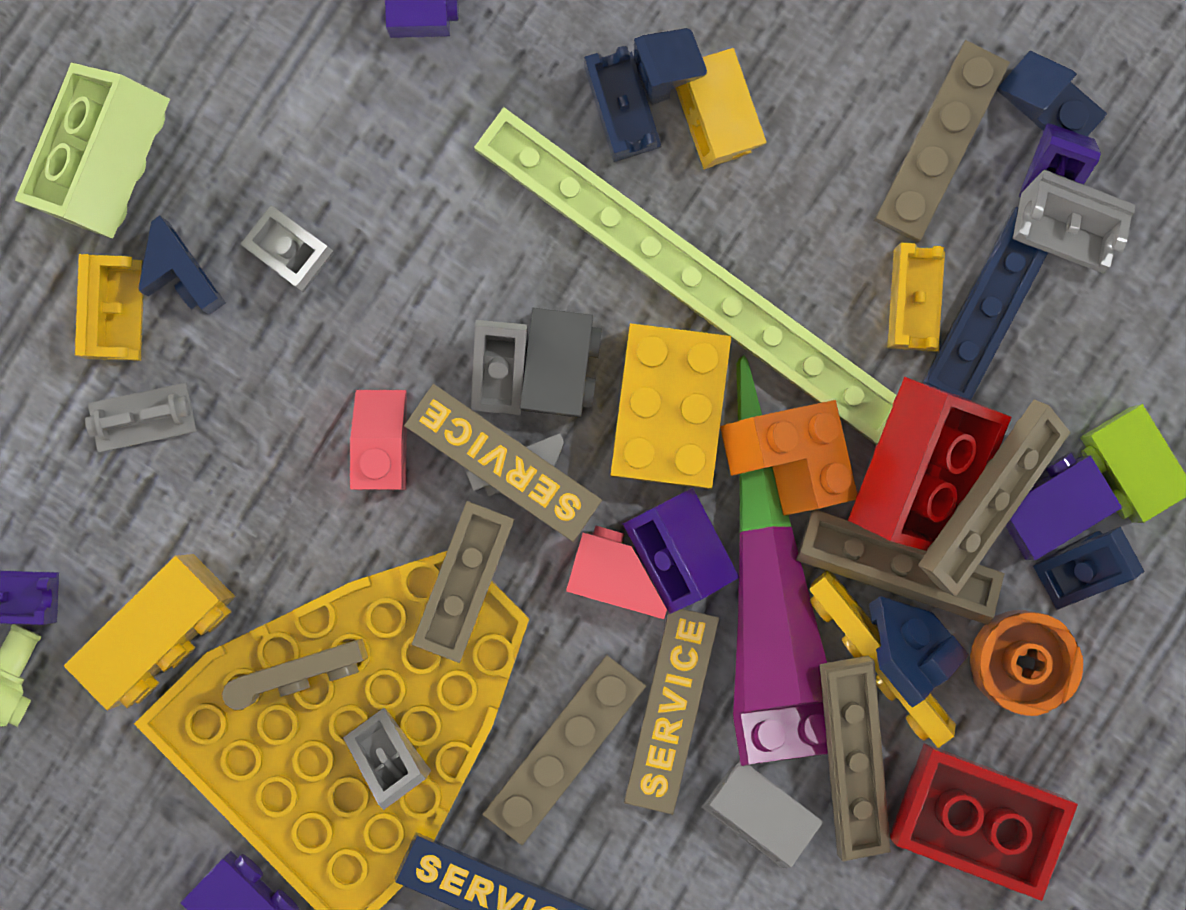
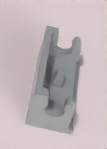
[1013,170,1135,273]
[701,761,823,868]

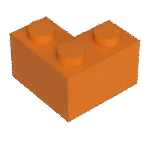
[720,400,857,516]

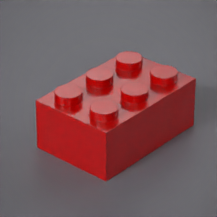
[848,377,1012,551]
[889,743,1078,901]

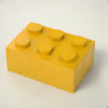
[610,323,731,489]
[64,554,236,710]

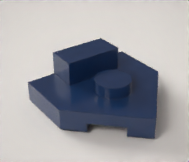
[869,596,969,707]

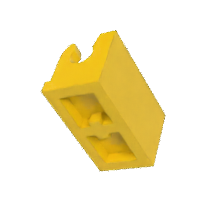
[675,48,767,169]
[887,243,945,352]
[75,254,144,361]

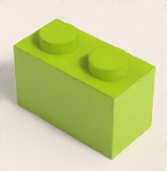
[1080,404,1186,523]

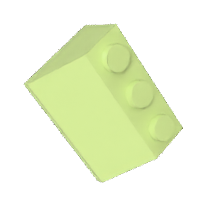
[15,63,170,239]

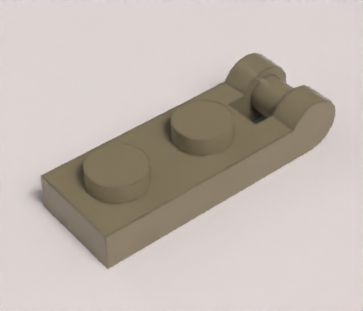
[222,638,368,710]

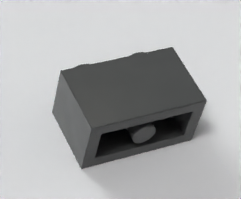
[520,308,602,418]

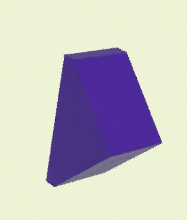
[1019,123,1101,197]

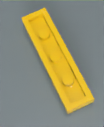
[809,571,956,748]

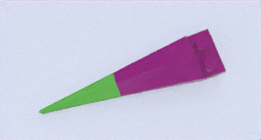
[733,355,828,766]

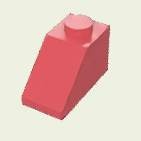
[350,390,407,490]
[566,525,667,619]

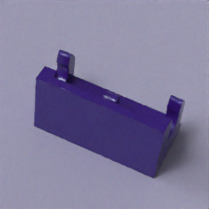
[0,570,59,625]

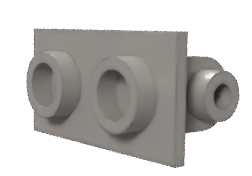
[85,383,197,453]

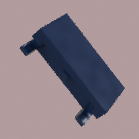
[584,46,662,162]

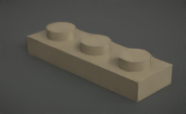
[411,501,515,663]

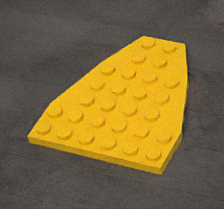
[134,551,530,910]

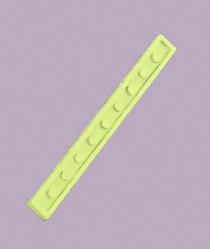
[474,107,897,445]

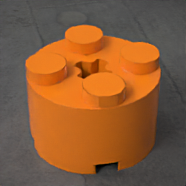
[970,610,1084,716]

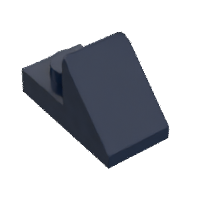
[634,28,707,105]
[997,51,1107,136]
[139,215,226,314]
[1033,527,1145,610]

